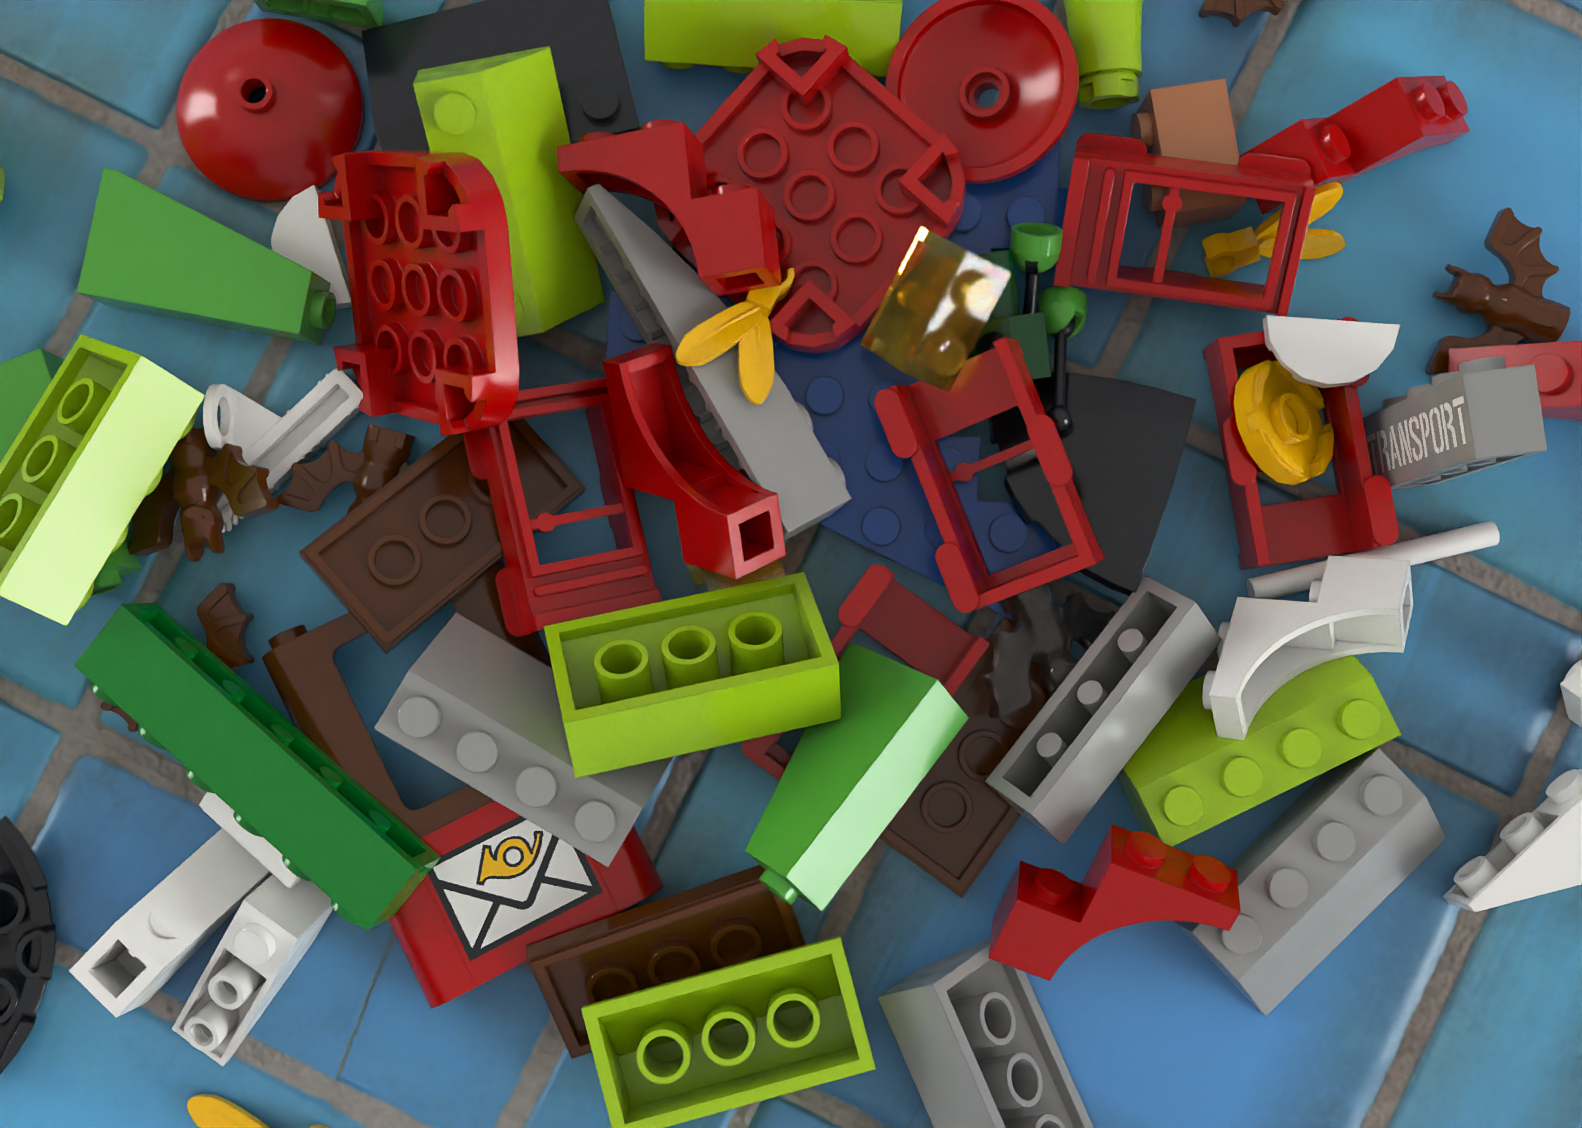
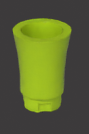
[1062,0,1143,111]

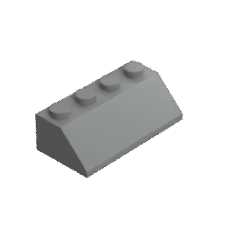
[374,612,674,867]
[1174,748,1446,1016]
[878,937,1094,1128]

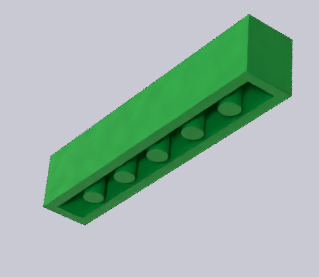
[74,602,441,931]

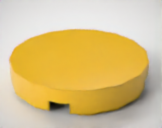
[1233,359,1334,485]

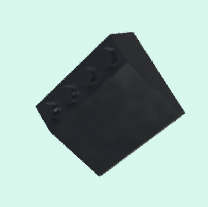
[362,0,641,151]

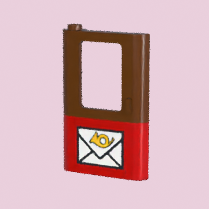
[262,560,664,1009]

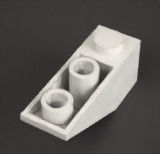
[1442,769,1582,912]
[69,828,271,1018]
[172,874,333,1066]

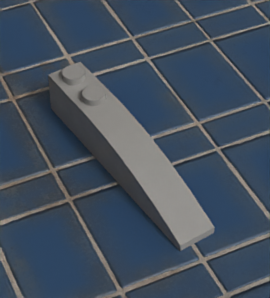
[574,184,852,541]

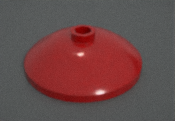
[885,0,1079,184]
[176,18,365,203]

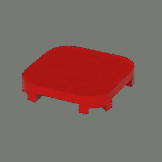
[654,35,966,354]
[318,149,519,436]

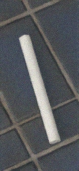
[1246,521,1500,599]

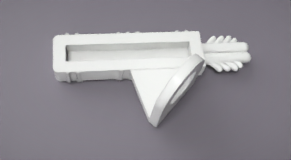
[203,368,363,533]

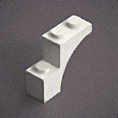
[1202,555,1413,740]

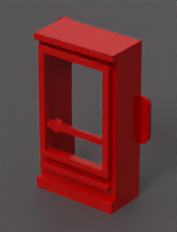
[1053,132,1316,316]
[1202,317,1399,570]
[874,337,1105,613]
[462,377,662,637]
[741,564,990,781]

